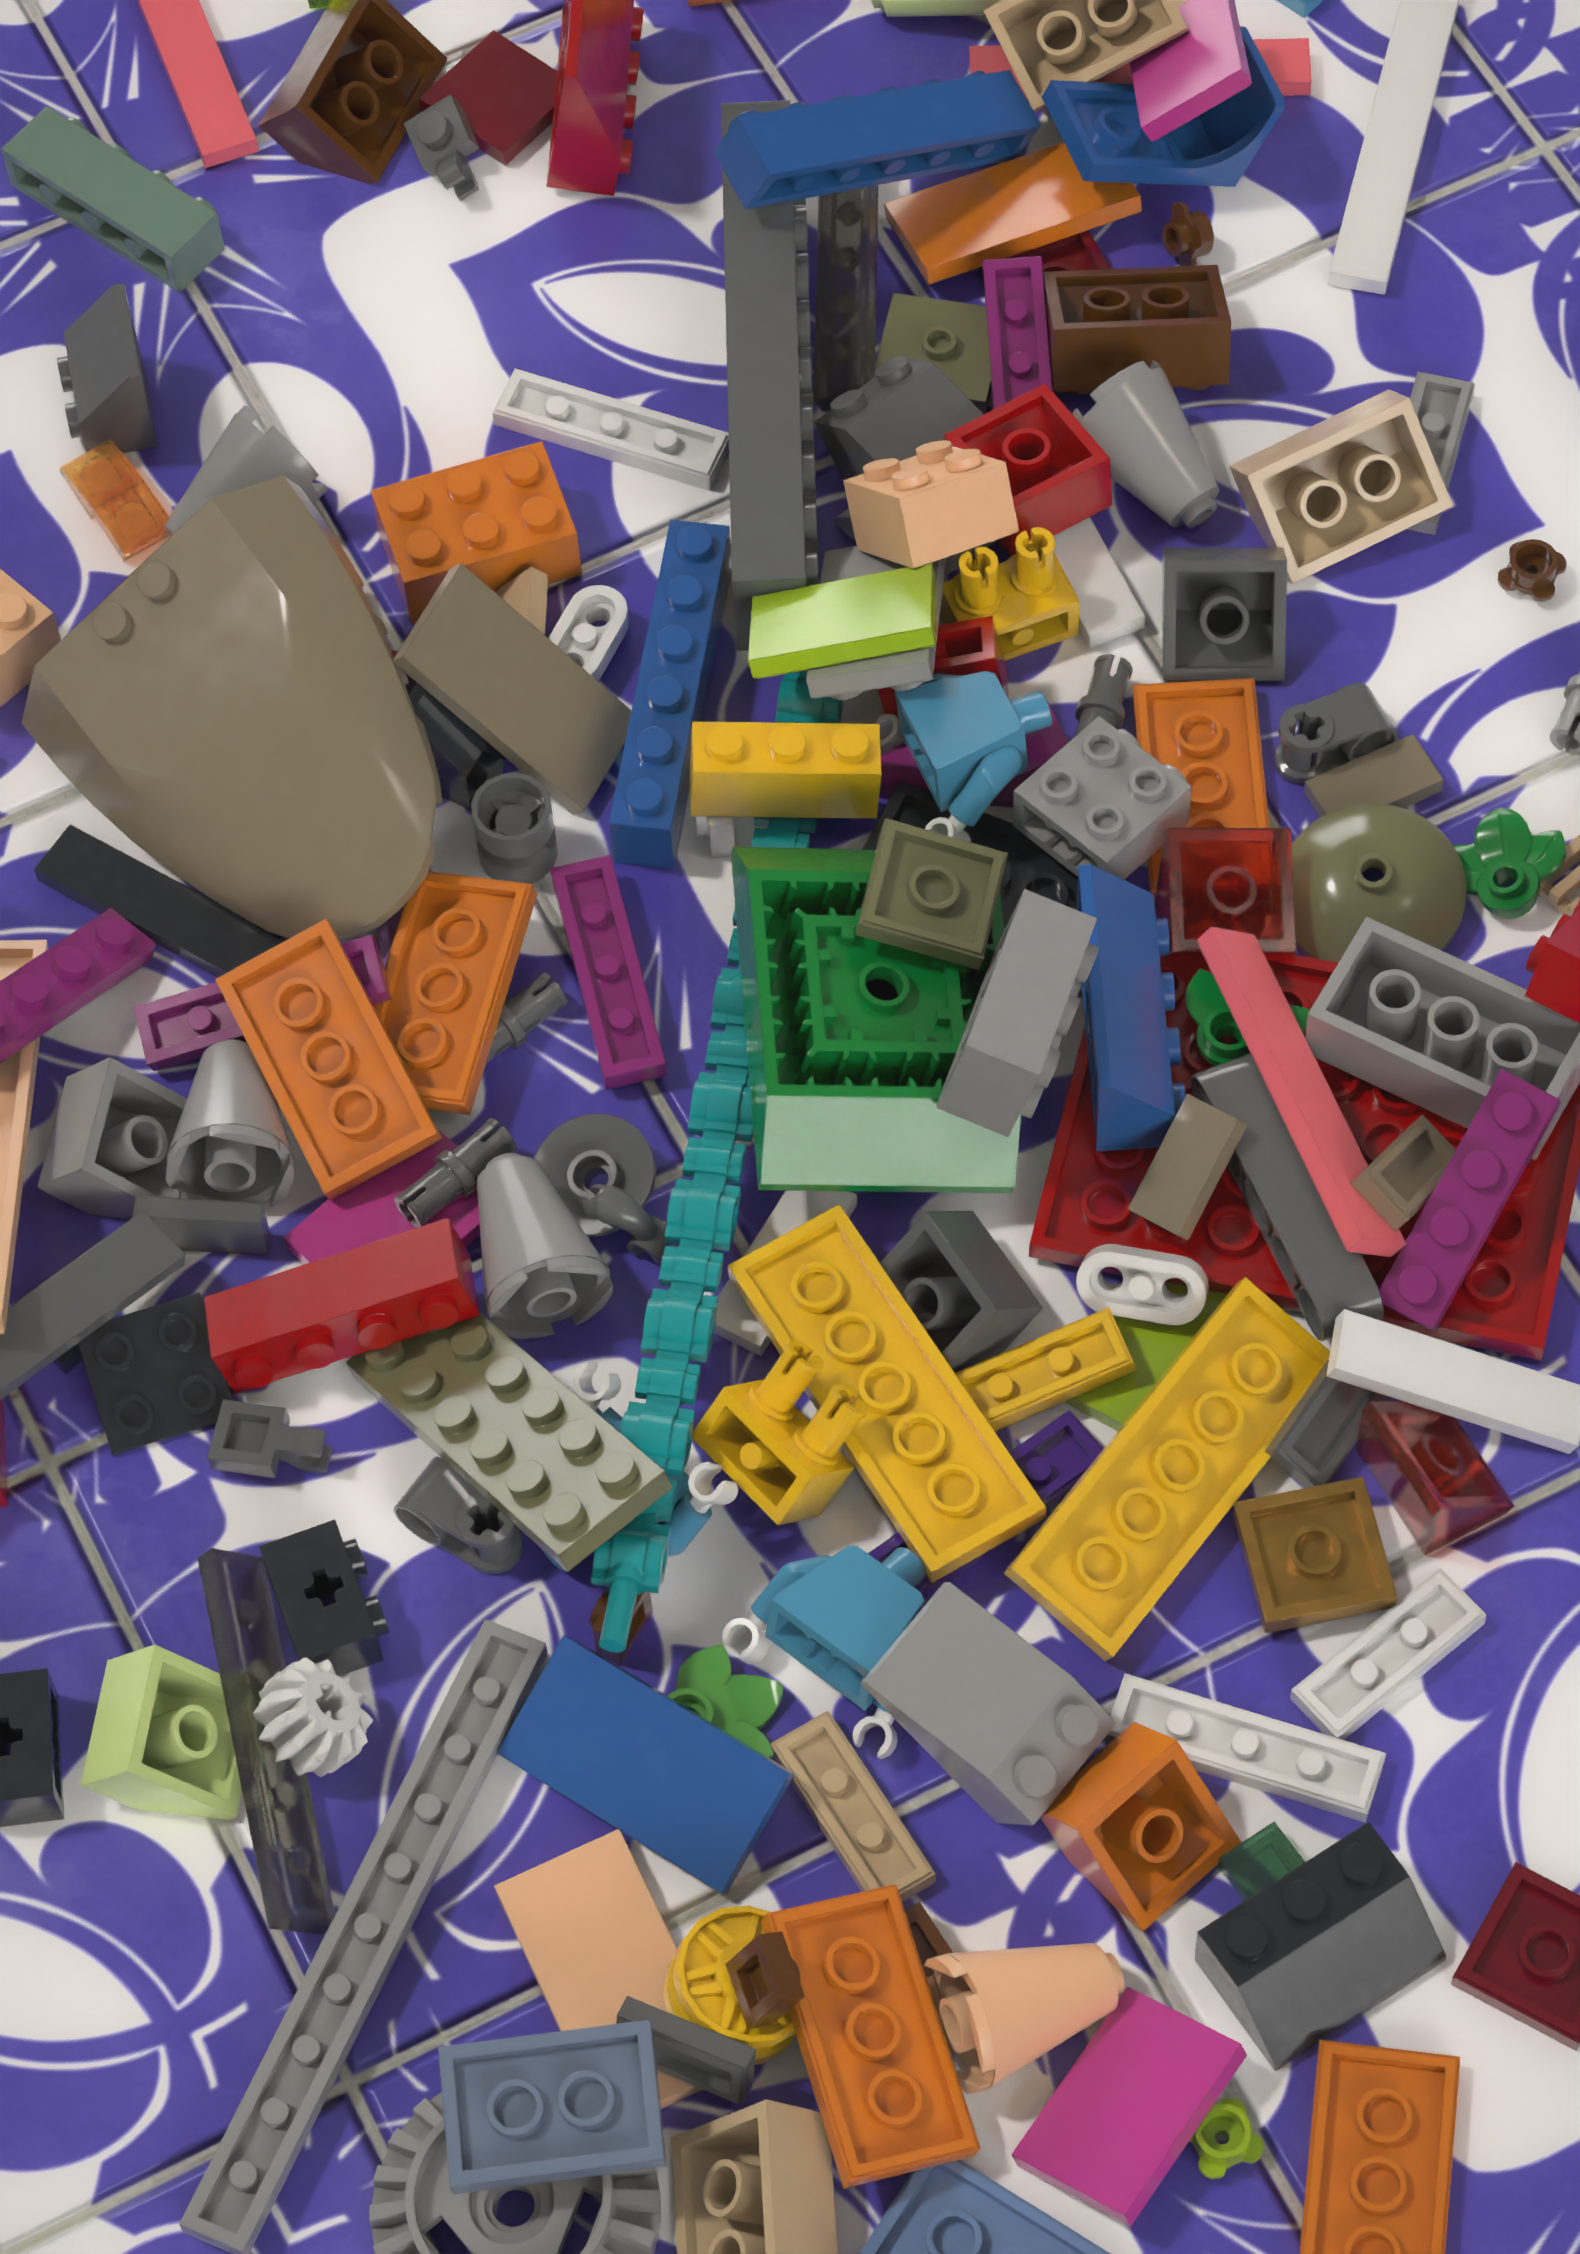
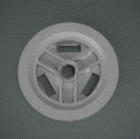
[369,2092,661,2254]

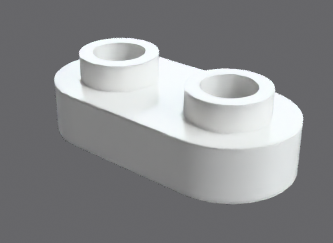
[548,585,629,682]
[1076,1244,1209,1325]

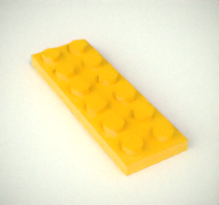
[727,1204,1046,1583]
[1004,1277,1330,1661]

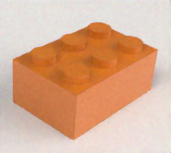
[371,441,582,624]

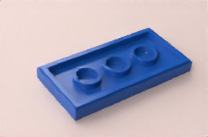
[497,1635,795,1893]

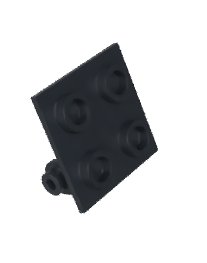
[78,1292,233,1455]

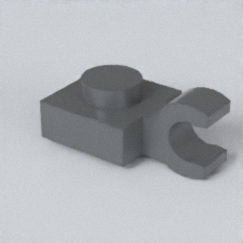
[404,94,480,201]
[207,1400,333,1478]

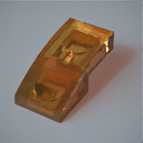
[59,439,169,562]

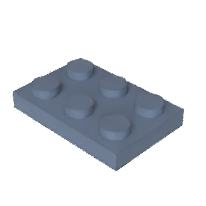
[438,2020,667,2194]

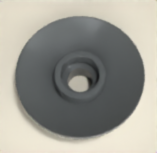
[534,1114,656,1237]

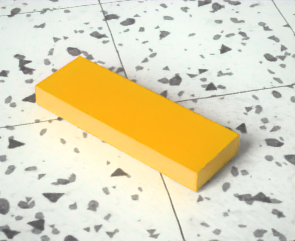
[955,1307,1137,1431]

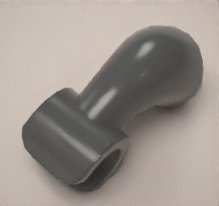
[583,1184,673,1263]

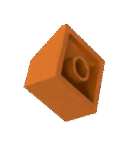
[1040,1722,1242,1932]

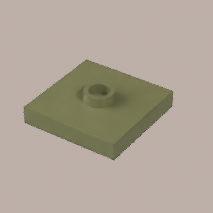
[872,293,992,414]
[855,818,1008,970]

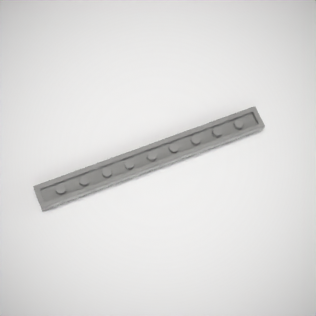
[179,1619,548,2254]

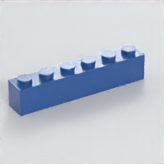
[714,70,1041,210]
[609,519,732,869]

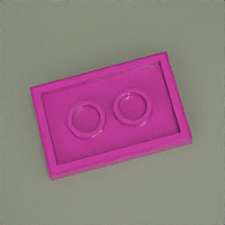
[1130,0,1252,142]
[283,1128,480,1264]
[1011,1987,1247,2227]

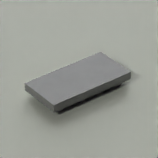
[806,546,946,700]

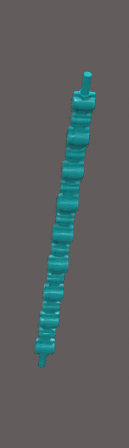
[591,670,843,1653]

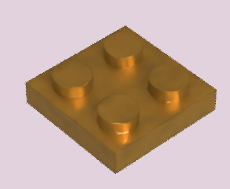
[1233,1476,1397,1633]

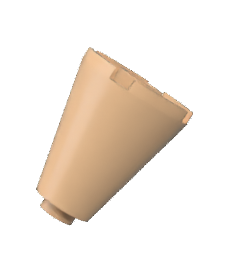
[924,1943,1124,2094]

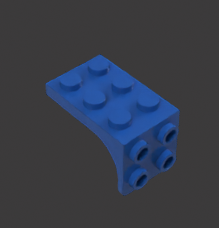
[1041,26,1285,187]

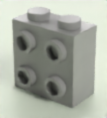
[1013,716,1192,880]

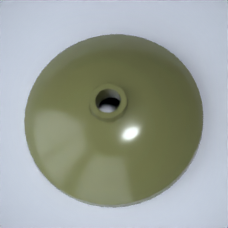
[1278,803,1467,963]

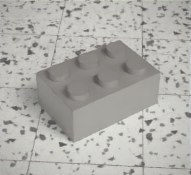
[936,889,1099,1137]

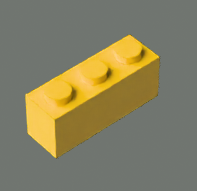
[690,722,881,818]

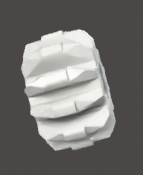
[253,1657,373,1777]

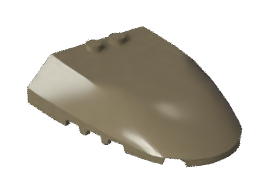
[22,476,443,942]

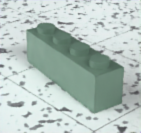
[1,106,225,293]

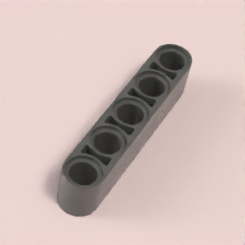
[1191,1053,1384,1342]

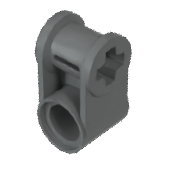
[1274,683,1398,785]
[393,1456,523,1574]

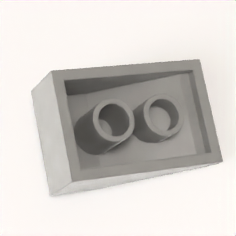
[860,1582,1116,1825]

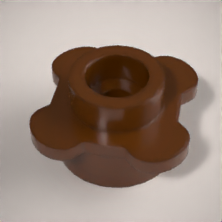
[1162,202,1214,266]
[1497,539,1567,602]

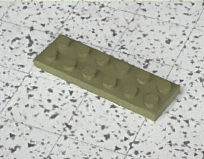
[345,1312,672,1572]

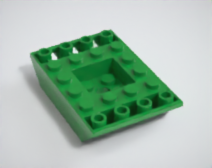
[731,846,1021,1193]

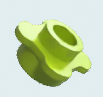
[1189,2098,1264,2179]

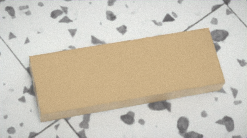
[770,1711,936,1902]

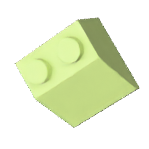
[80,1645,260,1820]

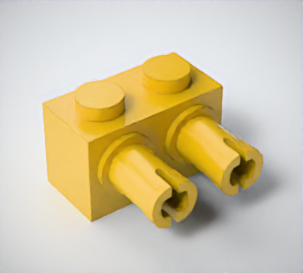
[940,527,1080,661]
[692,1340,869,1525]

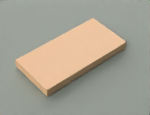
[494,1829,703,2109]

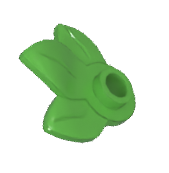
[667,1644,783,1759]

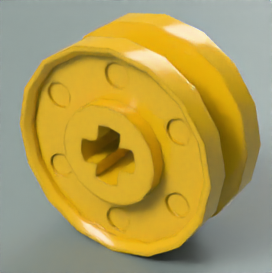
[663,1905,796,2065]

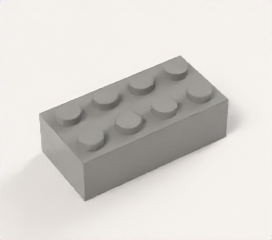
[1305,917,1580,1160]

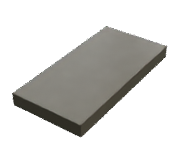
[393,563,632,815]

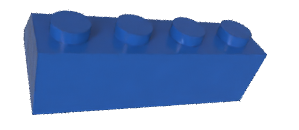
[1077,864,1185,1151]

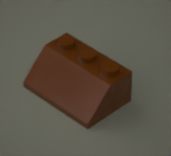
[258,0,448,185]
[1043,265,1232,395]

